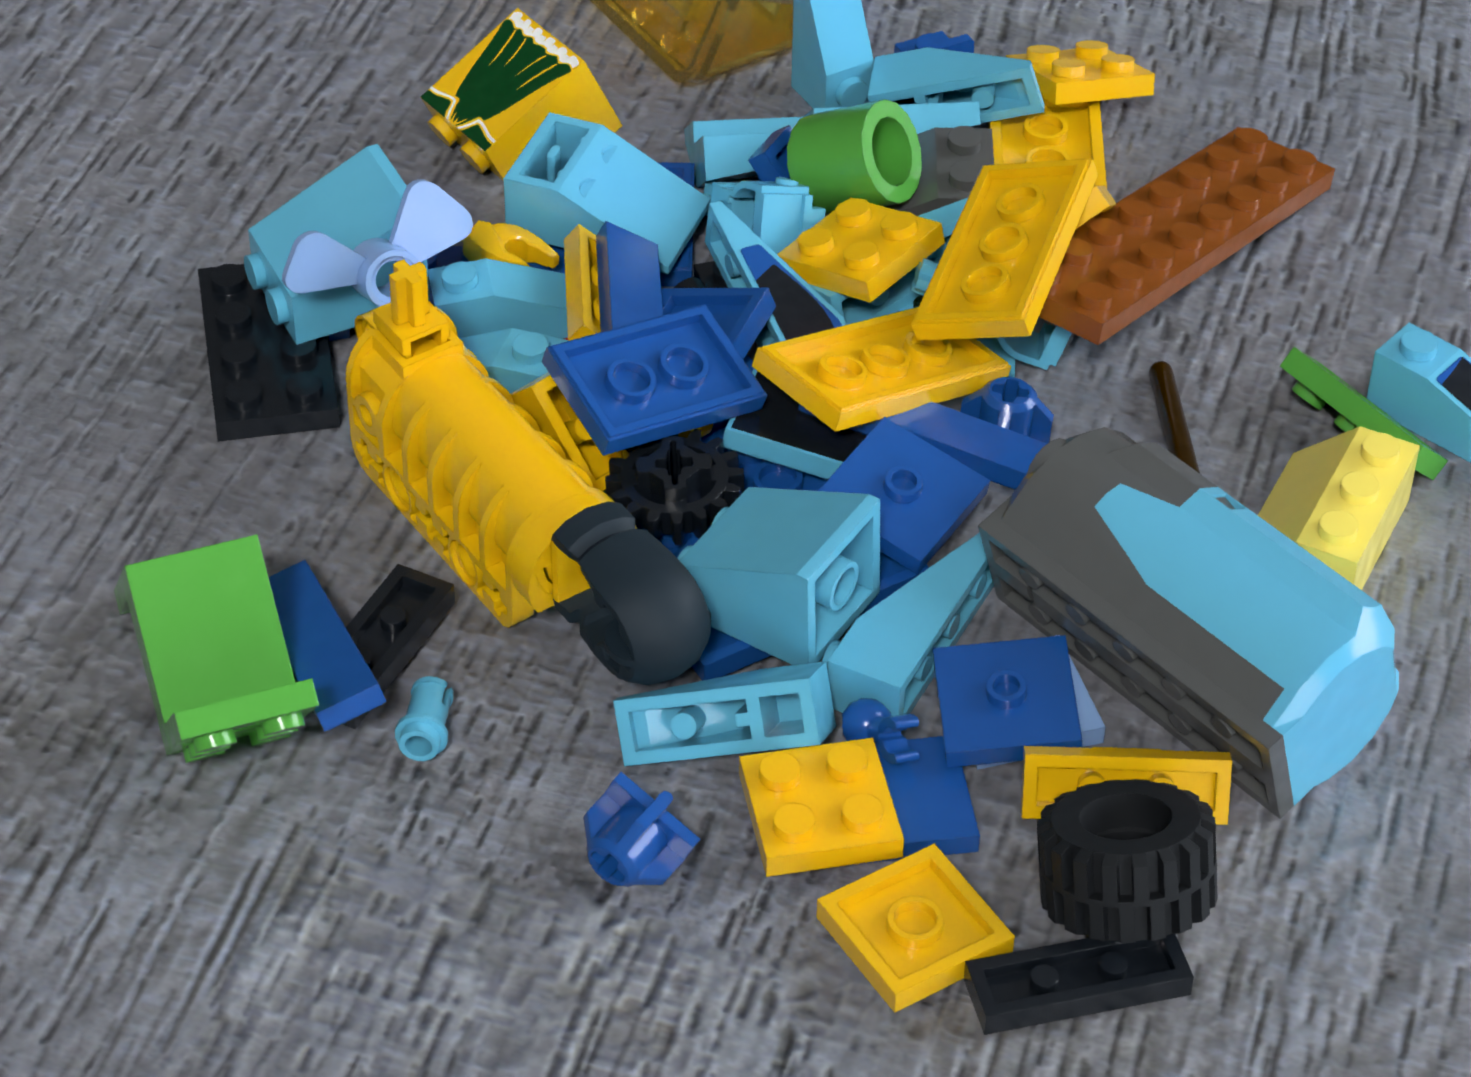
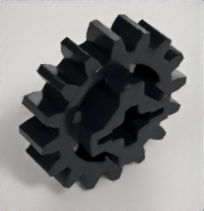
[605,429,744,545]

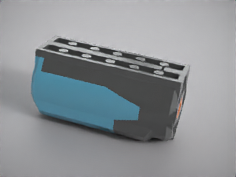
[978,427,1399,819]

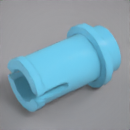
[395,676,454,761]

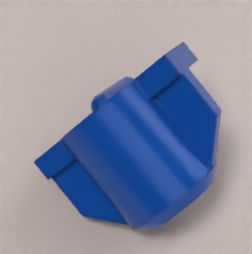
[960,377,1054,444]
[583,772,700,887]

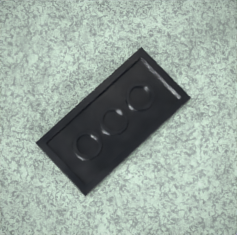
[198,264,340,442]

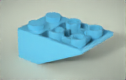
[503,112,710,274]

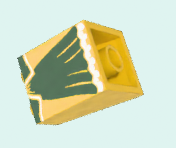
[420,8,623,181]

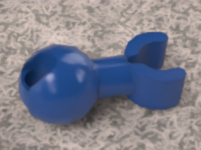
[842,698,920,764]

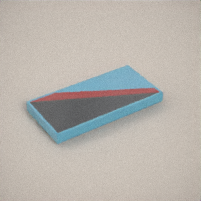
[723,368,866,479]

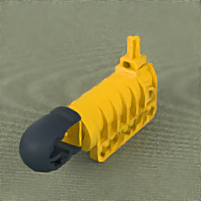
[346,260,711,686]

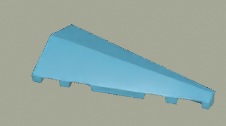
[684,101,981,188]

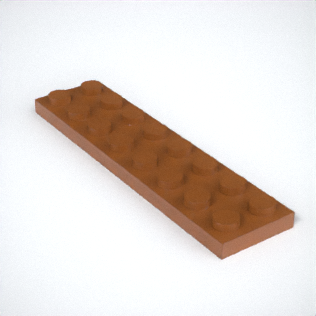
[1039,127,1335,345]

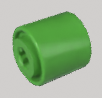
[787,99,922,217]

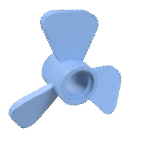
[282,179,473,307]

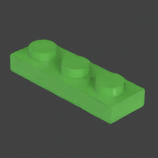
[1280,347,1448,480]

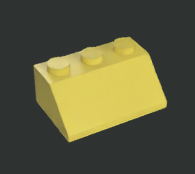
[1258,426,1420,590]

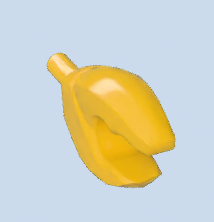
[461,220,559,268]

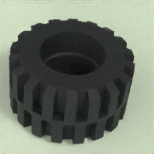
[1037,779,1218,943]

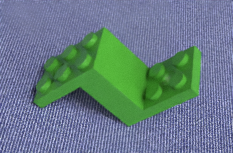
[114,534,319,763]

